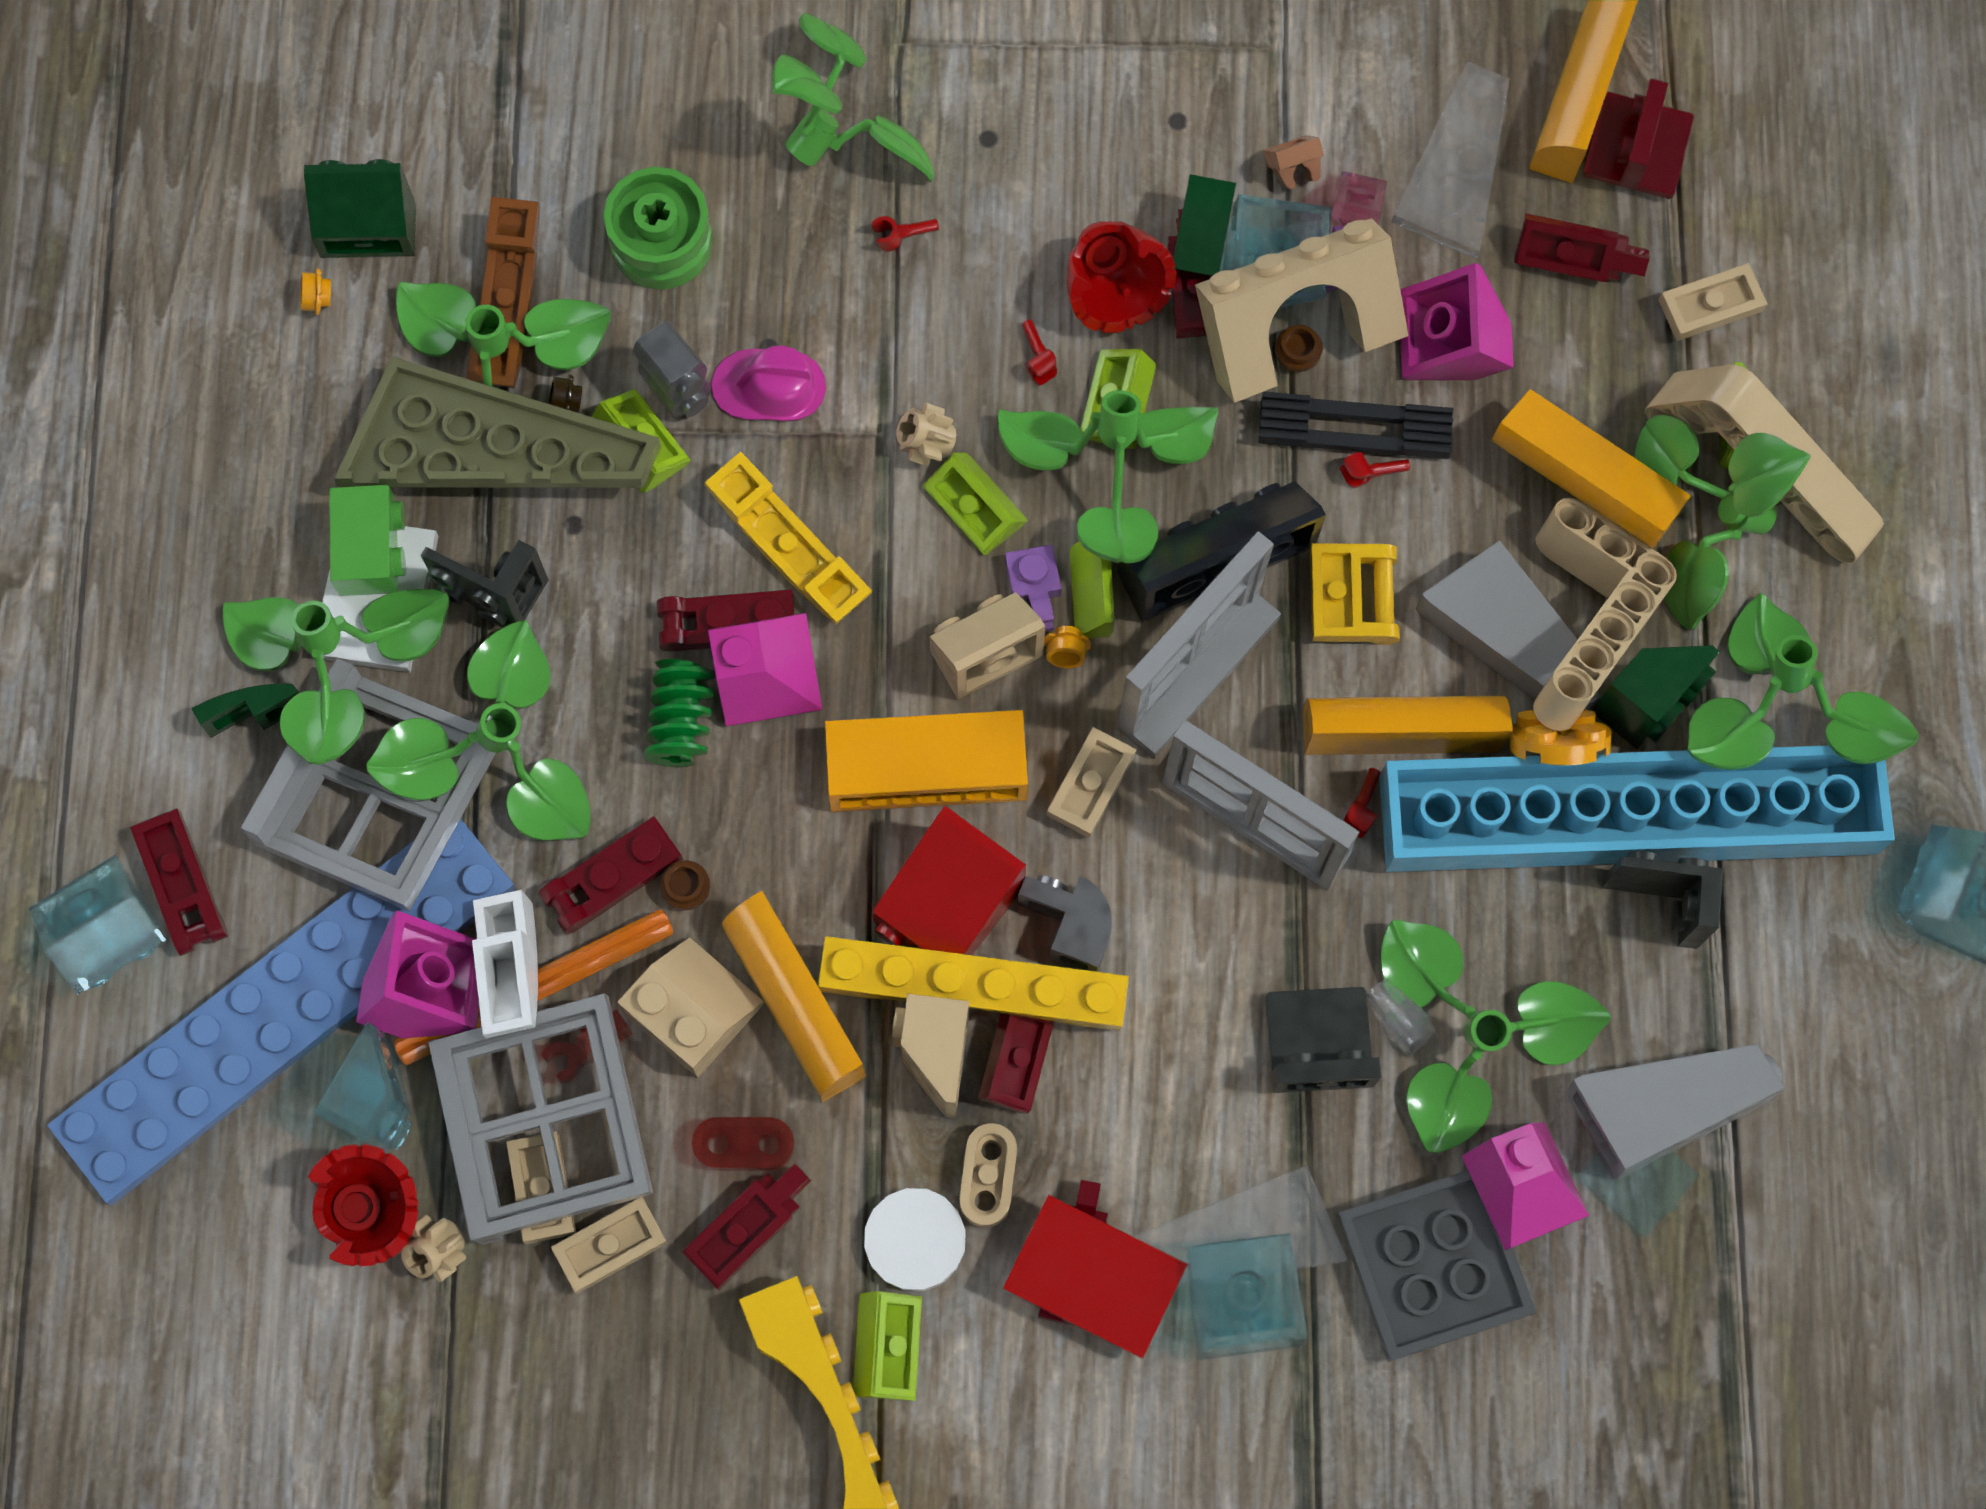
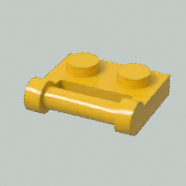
[1310,543,1400,645]

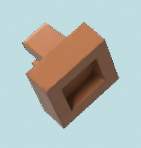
[1263,135,1324,189]

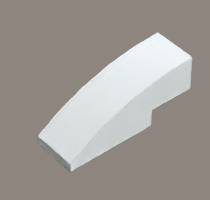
[472,890,538,1038]

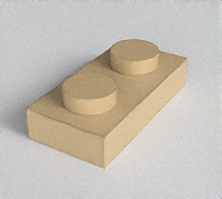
[1658,263,1768,341]
[1046,727,1137,838]
[506,1131,576,1244]
[551,1197,668,1294]

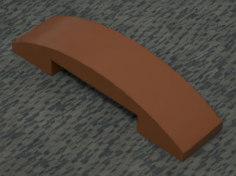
[466,197,540,389]

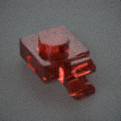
[541,1010,633,1083]

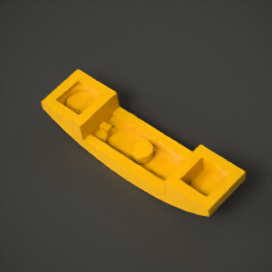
[705,451,872,625]

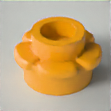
[300,268,331,315]
[1044,626,1091,669]

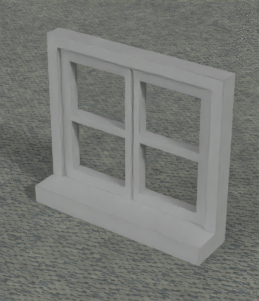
[1117,531,1281,759]
[241,658,496,912]
[1162,720,1359,891]
[428,993,654,1245]

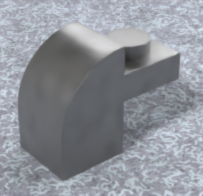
[1018,875,1112,972]

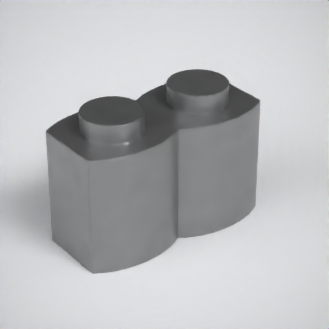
[633,320,711,419]

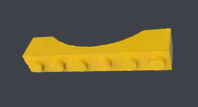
[818,936,1129,1031]
[739,1276,899,1509]

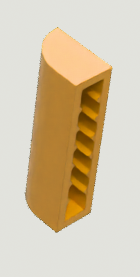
[1528,0,1638,184]
[1491,389,1691,549]
[1303,696,1513,755]
[825,710,1028,812]
[722,890,866,1102]

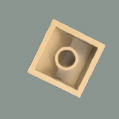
[930,592,1046,700]
[617,937,765,1078]
[892,994,969,1119]

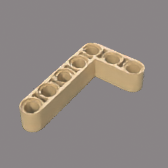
[1645,364,1884,564]
[1533,498,1677,731]

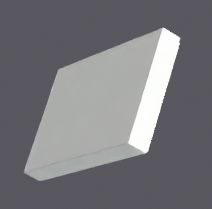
[322,526,439,673]

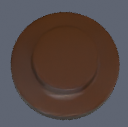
[1275,325,1323,372]
[660,860,710,910]

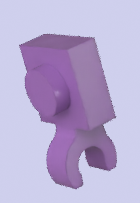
[1005,545,1062,631]

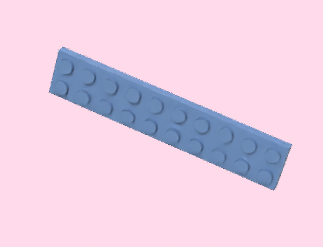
[47,818,517,1206]

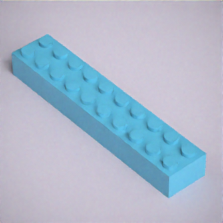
[1379,745,1895,872]

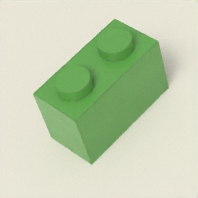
[330,485,406,596]

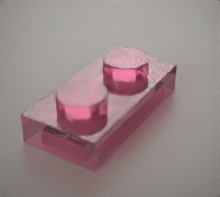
[1331,170,1387,227]

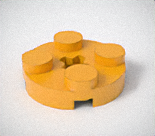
[1510,709,1611,765]

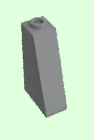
[1416,540,1608,710]
[1565,1044,1784,1180]

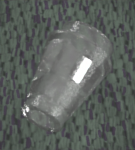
[1366,979,1437,1056]

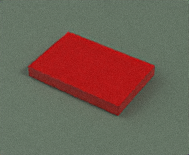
[1002,1195,1188,1359]

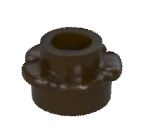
[549,374,582,413]

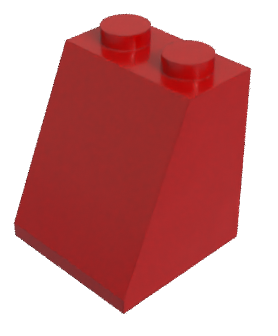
[872,806,1026,955]

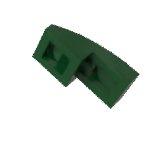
[1173,174,1236,276]
[191,684,299,738]

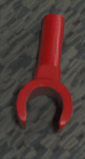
[871,216,939,252]
[1022,319,1057,386]
[1339,452,1410,488]
[1343,768,1380,838]

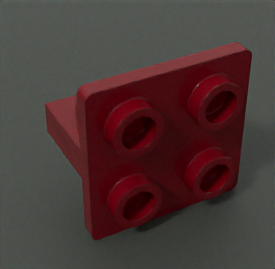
[1583,78,1694,199]

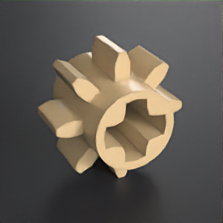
[896,402,956,466]
[401,1215,466,1282]

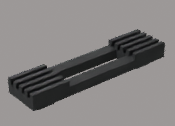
[1258,392,1454,459]

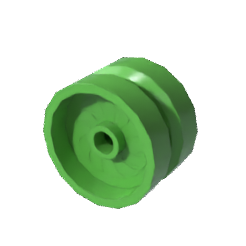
[603,166,713,290]

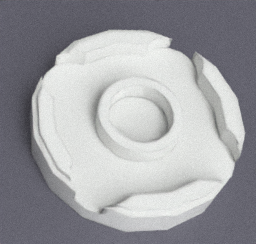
[864,1188,966,1292]

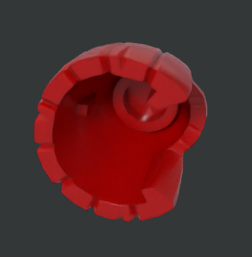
[1066,221,1177,333]
[308,1144,418,1267]

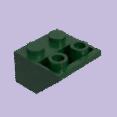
[304,159,416,258]
[1592,645,1720,749]

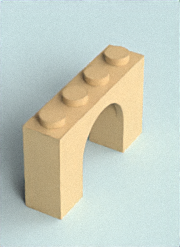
[1195,218,1409,403]

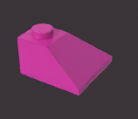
[1400,263,1514,380]
[708,613,823,726]
[356,910,479,1038]
[1462,1122,1589,1251]

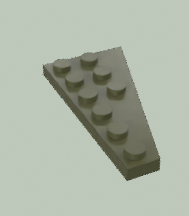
[334,356,661,488]

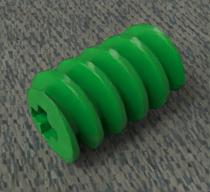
[644,659,716,768]

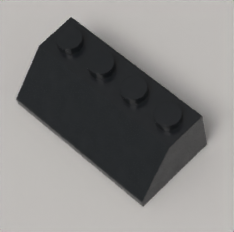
[1117,481,1326,622]

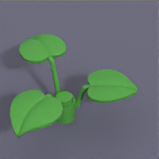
[772,13,934,183]
[396,282,611,387]
[998,390,1218,563]
[1634,415,1811,630]
[223,589,450,765]
[1687,593,1919,770]
[366,620,590,841]
[1380,920,1611,1153]

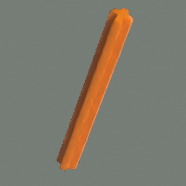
[393,910,673,1065]

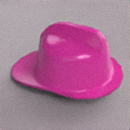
[711,345,826,421]

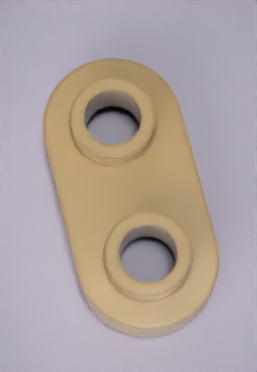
[960,1123,1017,1228]

